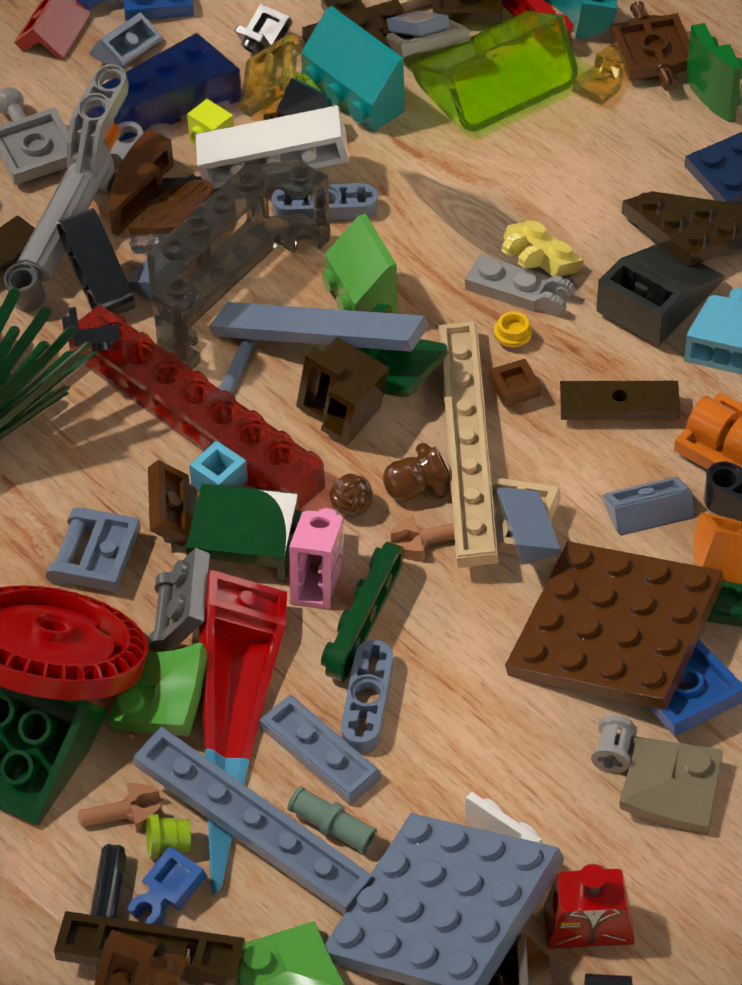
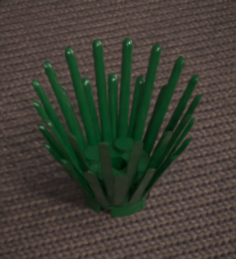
[0,288,98,440]

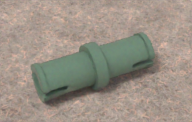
[287,786,377,853]

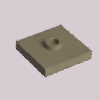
[385,19,471,57]

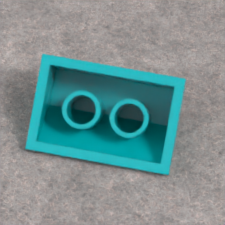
[301,6,404,132]

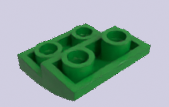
[686,23,742,122]

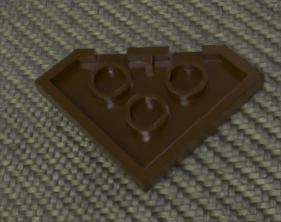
[621,191,742,267]

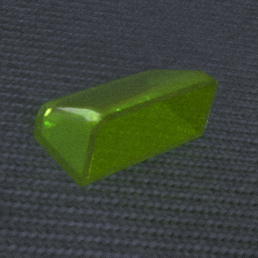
[411,11,578,132]

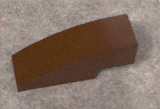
[108,128,174,236]

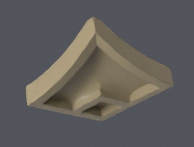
[619,736,723,835]

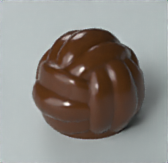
[329,473,373,516]

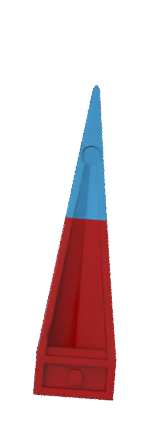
[199,569,287,896]

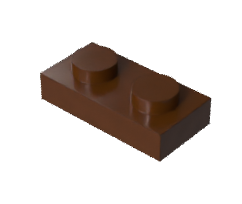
[148,460,191,546]

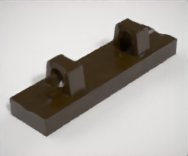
[54,911,246,985]

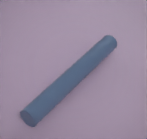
[204,339,259,424]

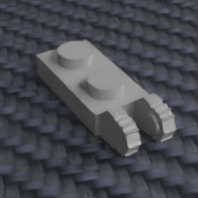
[465,254,576,316]

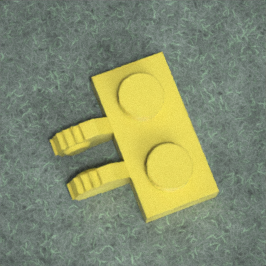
[501,220,584,277]

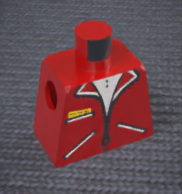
[544,864,635,949]

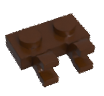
[94,930,188,985]

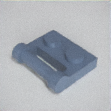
[46,507,141,592]

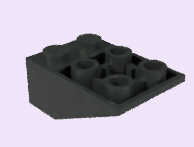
[596,243,725,346]

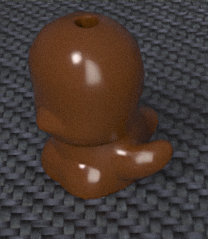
[382,443,450,502]

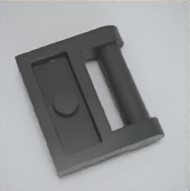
[149,548,210,652]

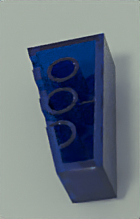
[82,33,242,142]

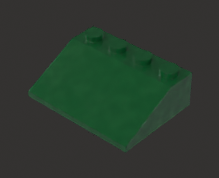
[0,686,107,826]

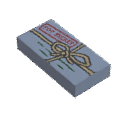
[387,11,450,37]

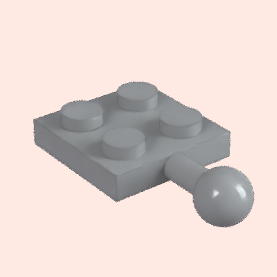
[0,87,68,185]

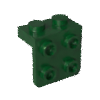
[355,303,449,398]

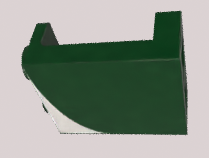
[186,483,304,581]

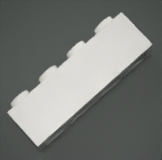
[196,105,349,189]

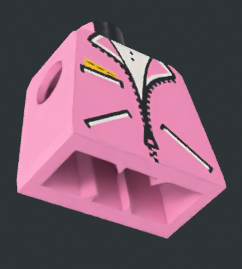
[289,508,344,610]

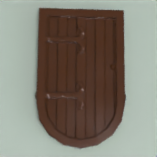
[128,180,215,235]

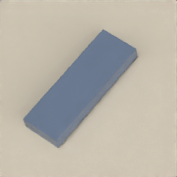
[259,694,381,805]

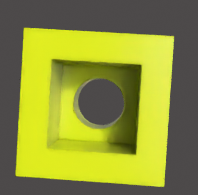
[187,99,234,146]

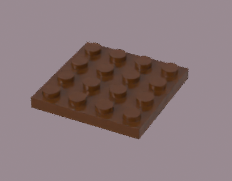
[505,541,724,710]

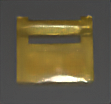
[240,35,302,117]

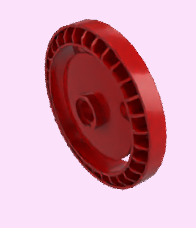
[0,585,148,701]

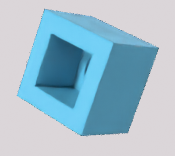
[189,440,248,490]

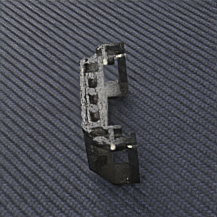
[147,160,331,374]

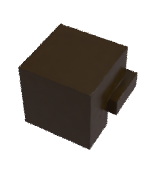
[296,337,390,446]

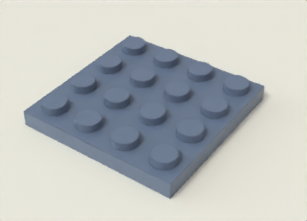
[325,813,564,985]

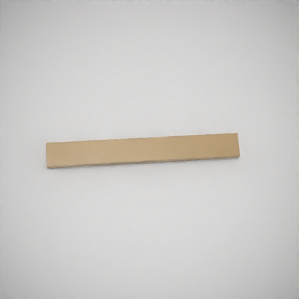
[439,321,499,568]

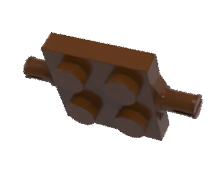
[610,1,690,91]

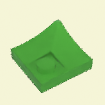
[107,643,207,736]
[238,921,344,985]

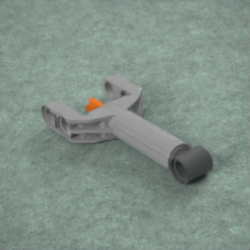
[4,64,143,312]

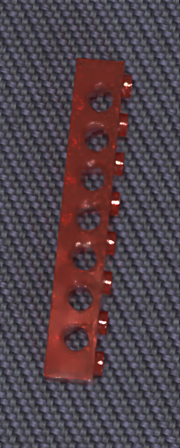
[68,304,325,510]

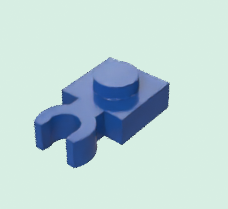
[127,846,207,925]

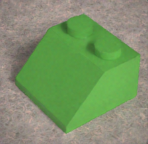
[321,213,397,314]

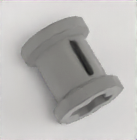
[591,715,638,773]

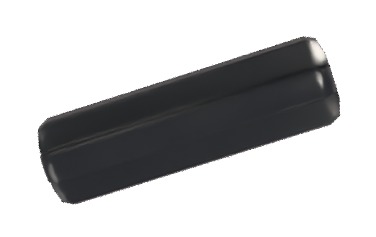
[90,844,126,918]

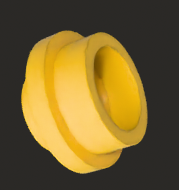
[494,311,532,347]

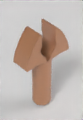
[390,516,455,561]
[78,783,163,833]

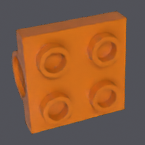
[674,392,742,469]

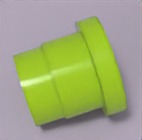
[146,814,191,859]

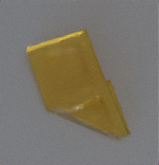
[572,44,624,105]

